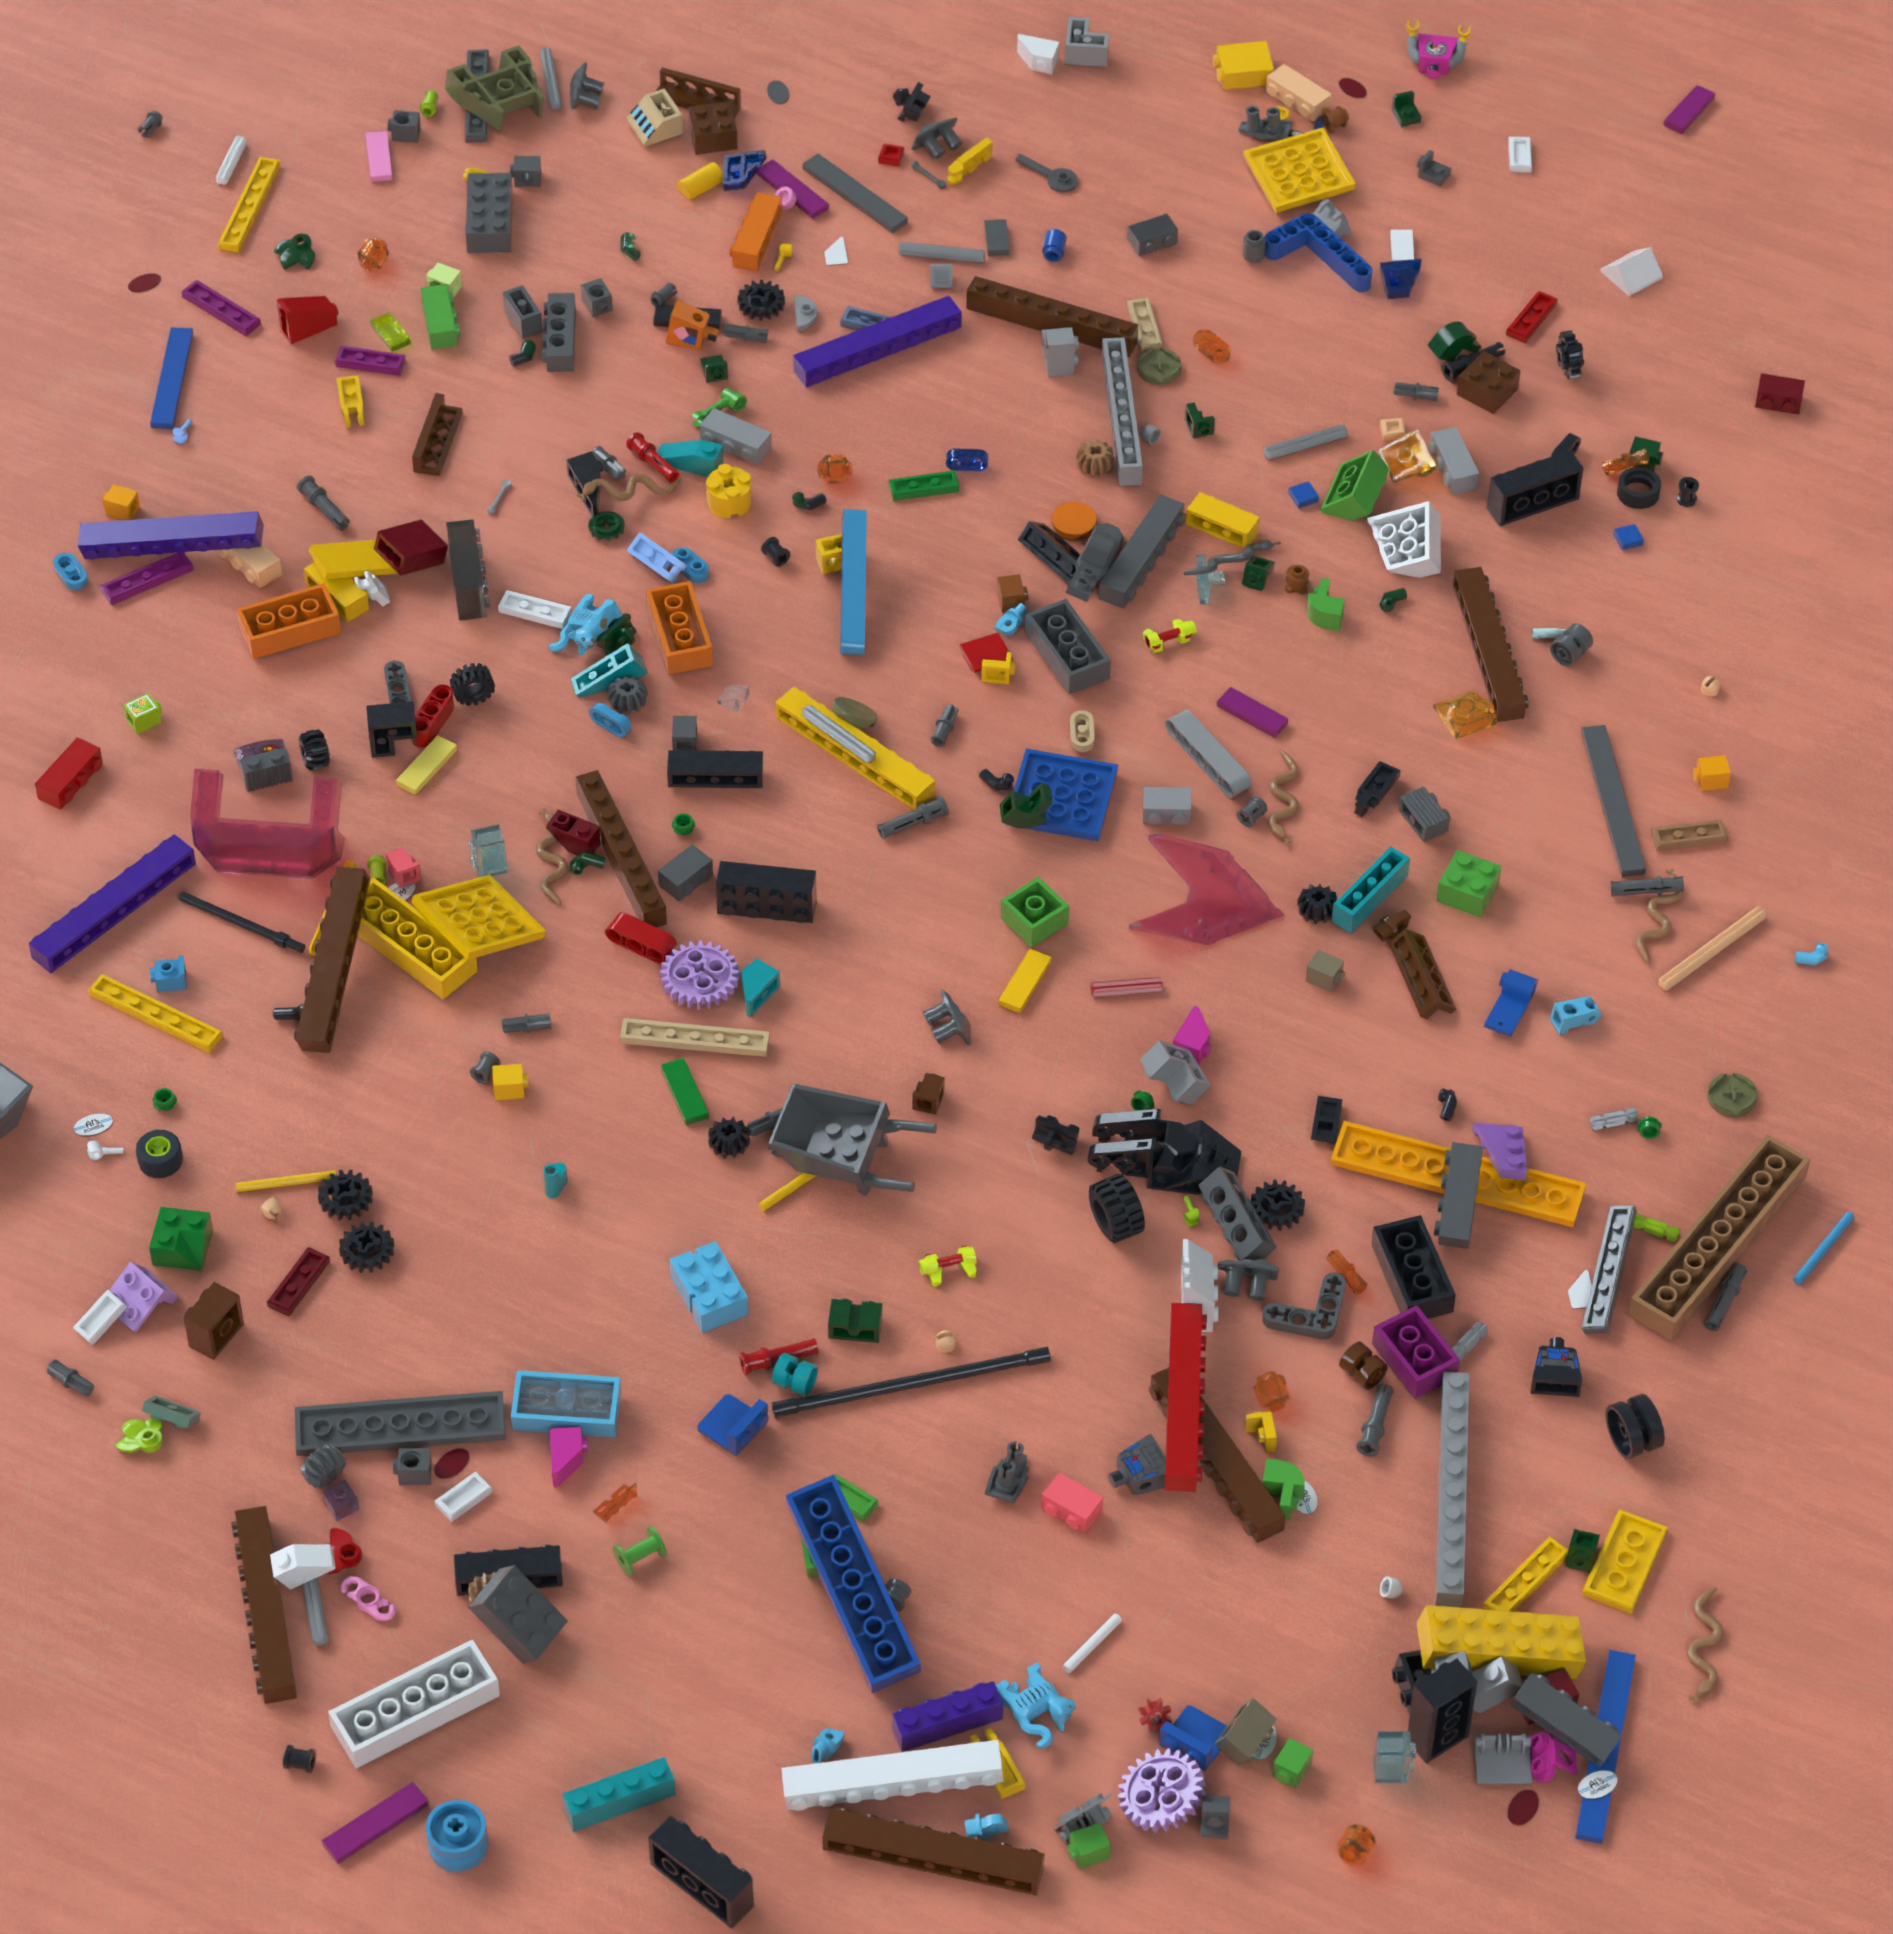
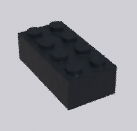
[1487,450,1584,527]
[716,861,817,923]
[1371,1215,1456,1319]
[1406,1658,1478,1764]
[648,1815,754,1929]

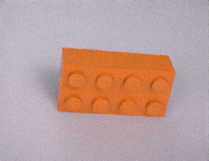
[646,581,713,675]
[236,583,341,659]

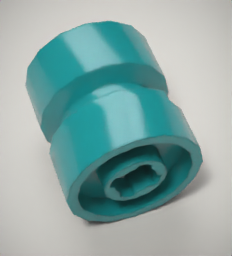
[771,1353,818,1397]

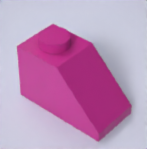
[1173,1005,1212,1065]
[550,1427,588,1487]

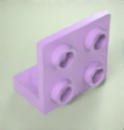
[109,1262,179,1332]

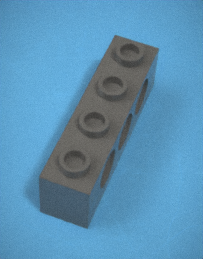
[542,293,576,372]
[1198,1166,1277,1260]

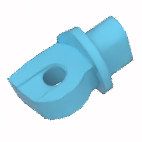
[994,603,1028,636]
[811,1728,845,1764]
[965,1813,1009,1841]

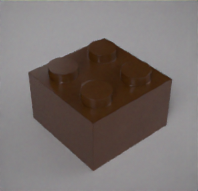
[688,102,738,155]
[1457,351,1521,414]
[183,1282,244,1360]

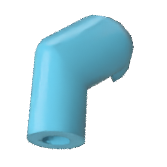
[1795,943,1829,966]

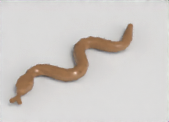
[577,473,681,501]
[1269,751,1299,845]
[536,808,568,904]
[1636,868,1683,963]
[1687,1586,1724,1704]

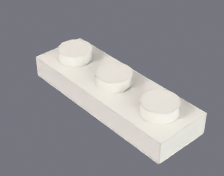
[498,590,571,629]

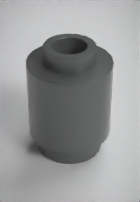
[1243,230,1265,263]

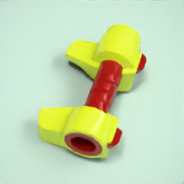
[1143,619,1197,653]
[918,1245,977,1287]

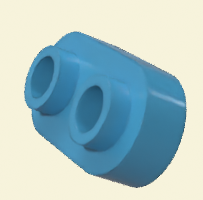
[672,547,709,583]
[53,553,88,590]
[589,703,631,738]

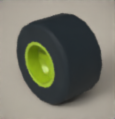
[136,1130,183,1178]

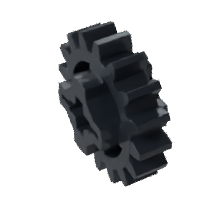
[737,280,785,321]
[1555,330,1584,379]
[318,1170,373,1220]
[1251,1179,1305,1231]
[339,1222,394,1273]

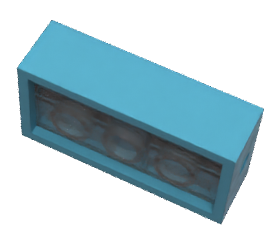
[511,1370,622,1437]

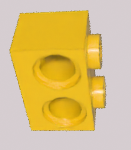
[815,534,842,574]

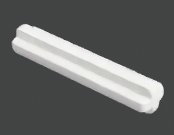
[216,136,247,185]

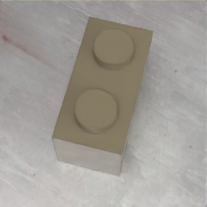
[1214,1698,1277,1765]

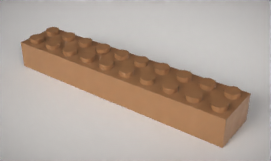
[1628,1134,1810,1341]

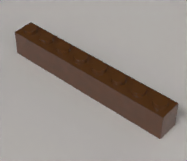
[966,276,1139,358]
[1453,567,1529,722]
[576,770,667,927]
[294,867,371,1053]
[1149,1367,1286,1543]
[231,1506,297,1704]
[822,1808,1045,1896]

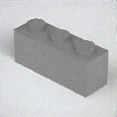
[700,408,772,465]
[1427,427,1479,495]

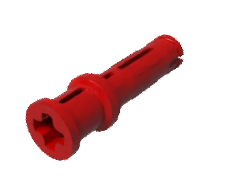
[626,432,680,483]
[739,1338,819,1375]

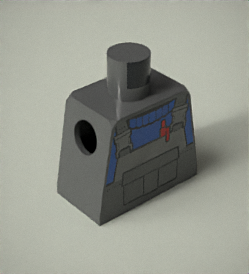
[1108,1434,1166,1495]

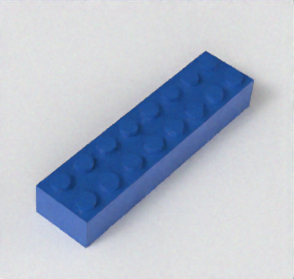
[785,1474,921,1693]

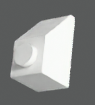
[1017,34,1059,74]
[270,1544,336,1590]

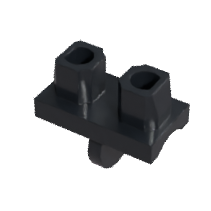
[893,82,931,122]
[1032,1115,1080,1155]

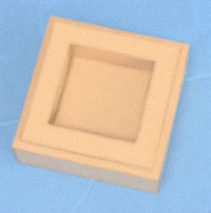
[1380,418,1406,441]

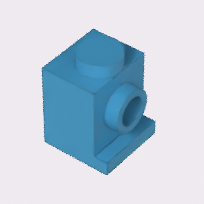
[150,955,187,992]

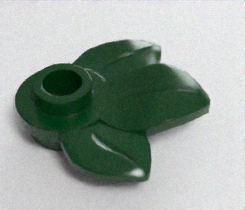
[274,233,315,269]

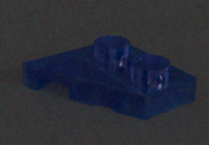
[722,150,767,191]
[1379,259,1422,299]

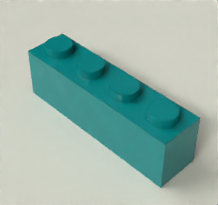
[1332,846,1410,934]
[562,1757,676,1832]

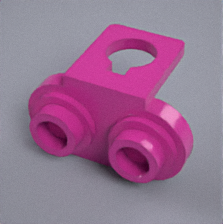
[1530,1732,1577,1783]

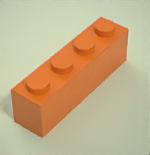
[730,192,782,271]

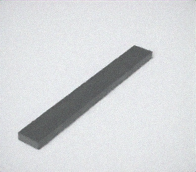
[1581,725,1646,876]

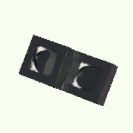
[1311,1096,1343,1144]

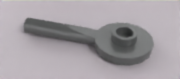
[1016,154,1078,192]

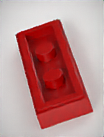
[1506,291,1558,343]

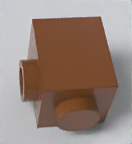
[997,574,1028,613]

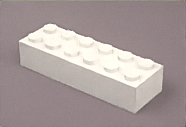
[328,1639,500,1768]

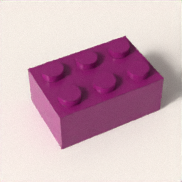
[1372,1305,1460,1399]

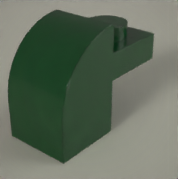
[1427,321,1482,362]
[999,783,1052,829]

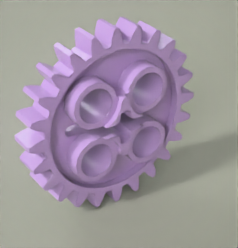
[660,940,739,1010]
[1118,1749,1206,1833]

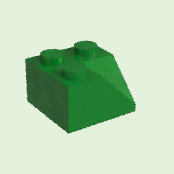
[149,1207,213,1271]

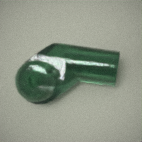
[620,232,641,261]

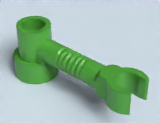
[691,388,747,428]

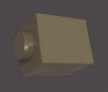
[1306,950,1345,992]

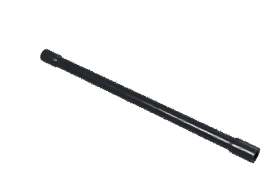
[771,1346,1051,1418]

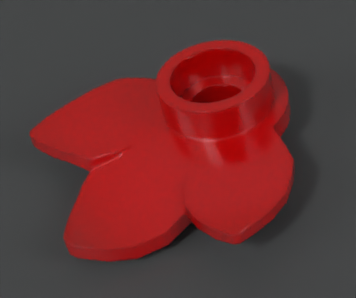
[324,1528,363,1574]

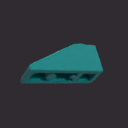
[653,440,724,477]
[571,643,648,697]

